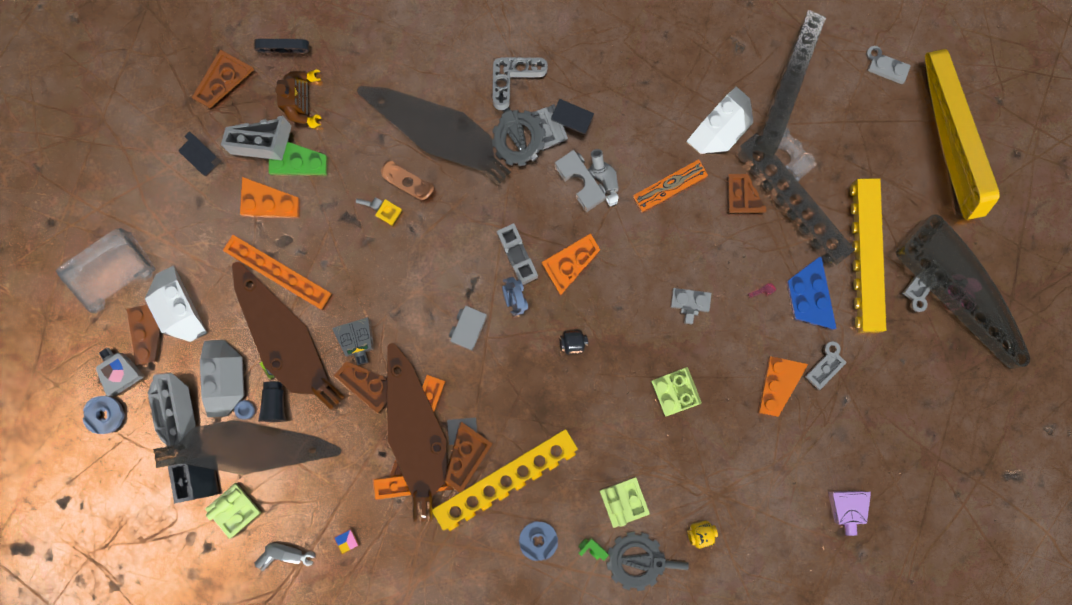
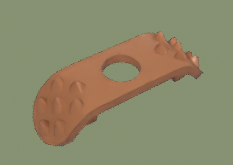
[381,161,434,200]

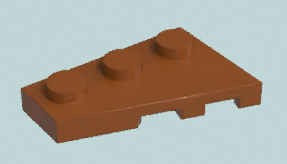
[127,305,161,365]
[334,361,387,414]
[444,422,493,493]

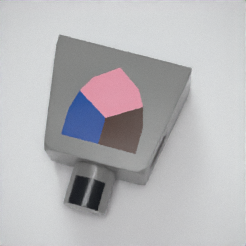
[96,348,145,397]

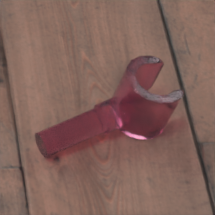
[748,283,776,298]

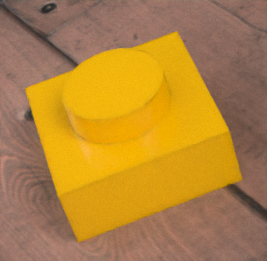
[375,199,402,226]

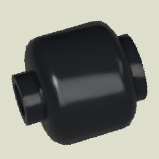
[559,329,588,355]

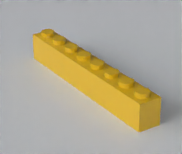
[850,179,886,333]

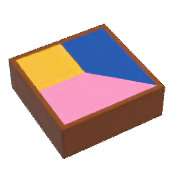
[333,528,360,555]

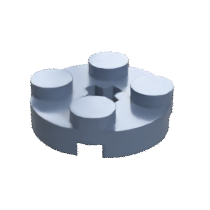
[502,277,528,316]
[83,396,125,434]
[519,521,558,561]

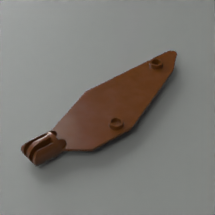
[232,262,344,410]
[387,343,447,522]

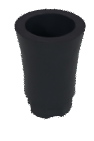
[258,381,286,422]

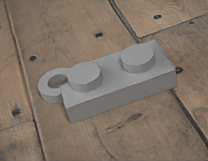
[866,46,911,84]
[903,263,942,312]
[805,341,847,390]

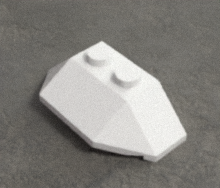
[686,87,754,154]
[145,266,207,342]

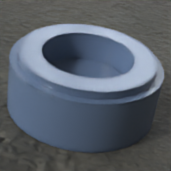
[234,400,255,420]

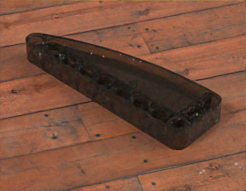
[896,214,1030,369]

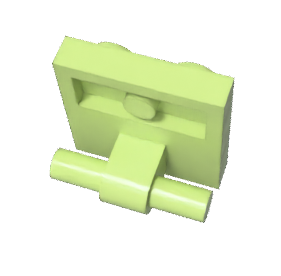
[652,367,702,417]
[599,477,650,528]
[205,483,261,539]

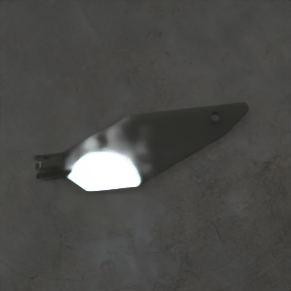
[357,86,511,186]
[153,420,341,475]

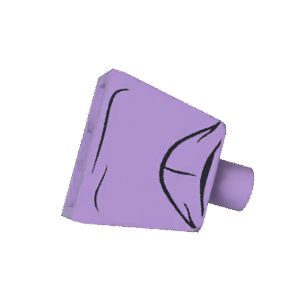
[828,491,870,536]

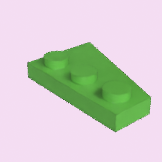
[269,142,327,175]

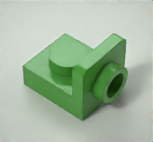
[578,537,609,561]

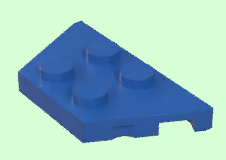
[786,257,837,330]

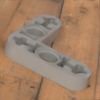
[493,57,548,110]

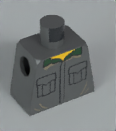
[332,317,374,366]

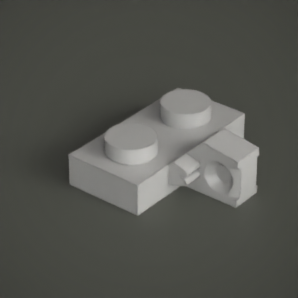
[671,288,711,324]

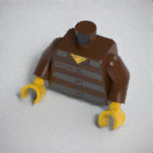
[275,70,321,128]

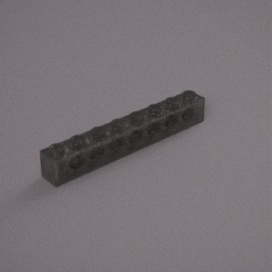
[755,10,826,156]
[736,133,855,266]

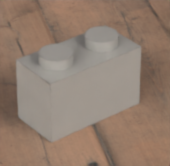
[449,306,487,351]

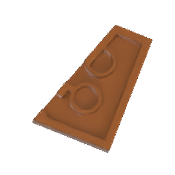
[192,49,255,109]

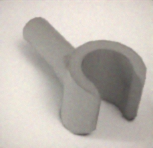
[356,197,383,211]

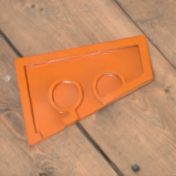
[240,177,300,217]
[541,233,600,295]
[758,356,808,417]

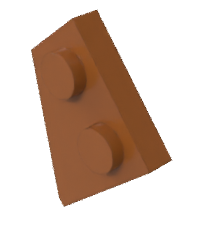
[728,174,766,213]

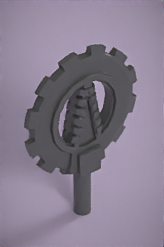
[491,93,546,166]
[607,532,689,591]

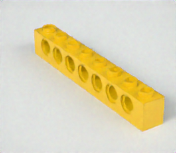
[432,429,578,531]

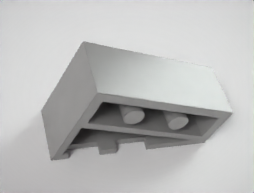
[221,116,292,160]

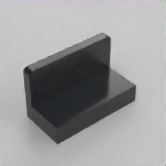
[551,98,594,134]
[178,131,221,176]

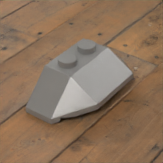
[200,340,244,418]
[148,373,195,451]

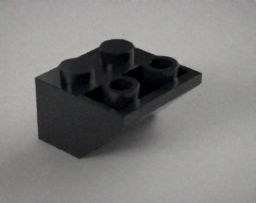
[168,456,219,504]

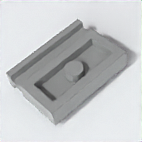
[531,104,568,150]

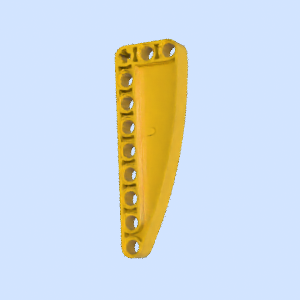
[925,49,999,220]

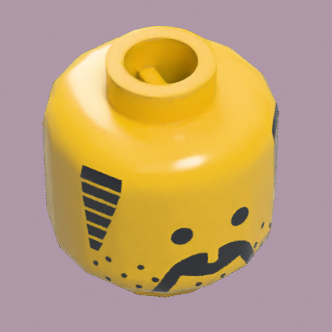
[687,520,718,549]

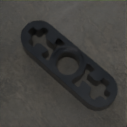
[254,39,309,53]

